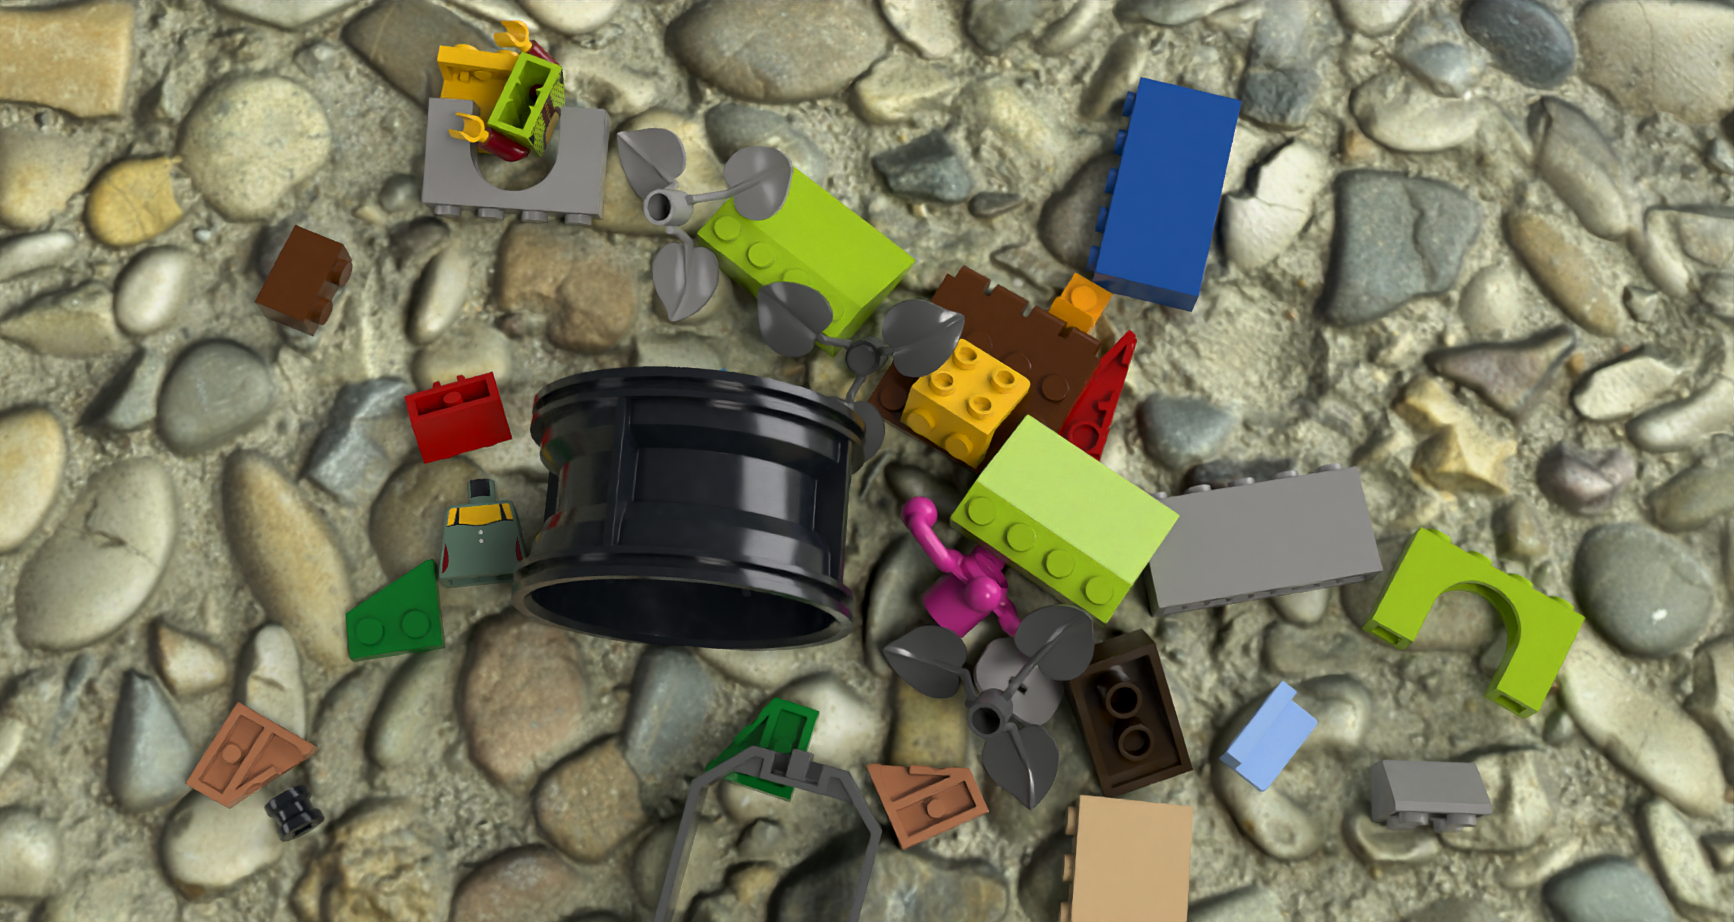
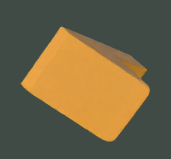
[1048,273,1113,339]

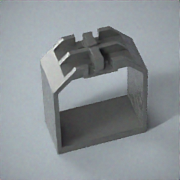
[653,745,882,922]

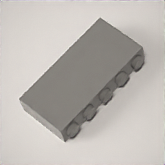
[1142,463,1383,618]

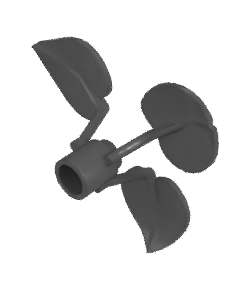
[757,282,965,463]
[883,604,1095,810]

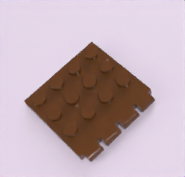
[868,265,1102,476]

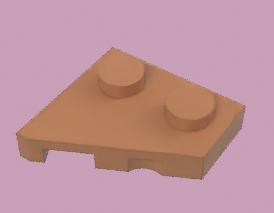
[185,702,318,809]
[866,763,989,851]

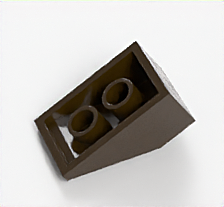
[1062,628,1193,798]

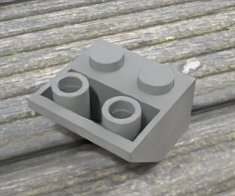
[1370,760,1492,833]

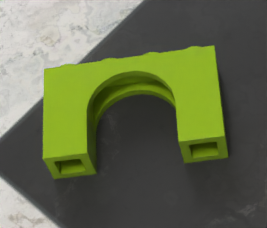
[1361,527,1586,719]

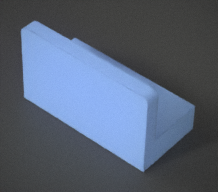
[1218,680,1317,792]

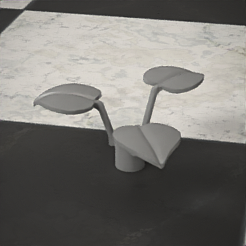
[617,128,794,321]

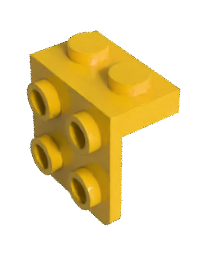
[437,44,519,154]
[900,339,1030,469]

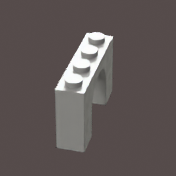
[422,97,610,226]

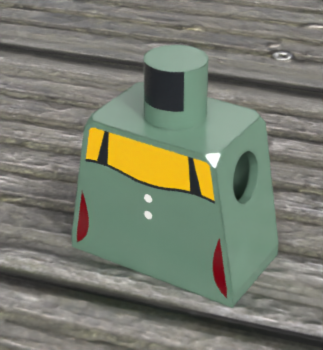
[439,479,528,588]

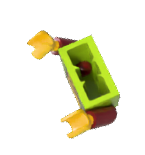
[448,20,565,162]

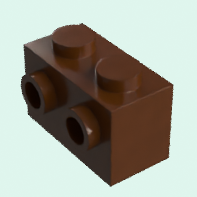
[255,225,353,336]

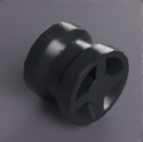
[264,784,325,842]

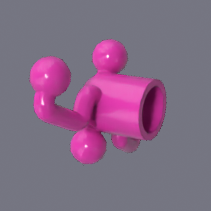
[901,496,1021,638]

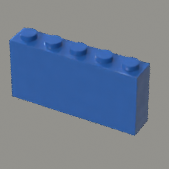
[1085,77,1241,312]

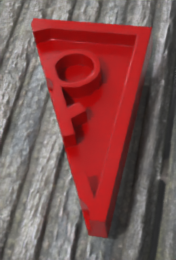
[1058,329,1137,462]

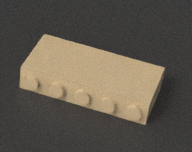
[1058,795,1194,922]

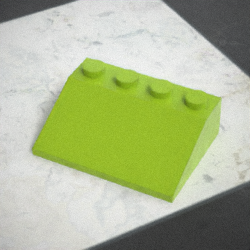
[697,165,916,358]
[950,414,1180,630]

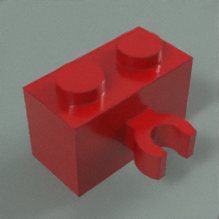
[404,371,512,464]

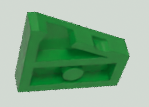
[346,559,445,662]
[704,697,820,802]

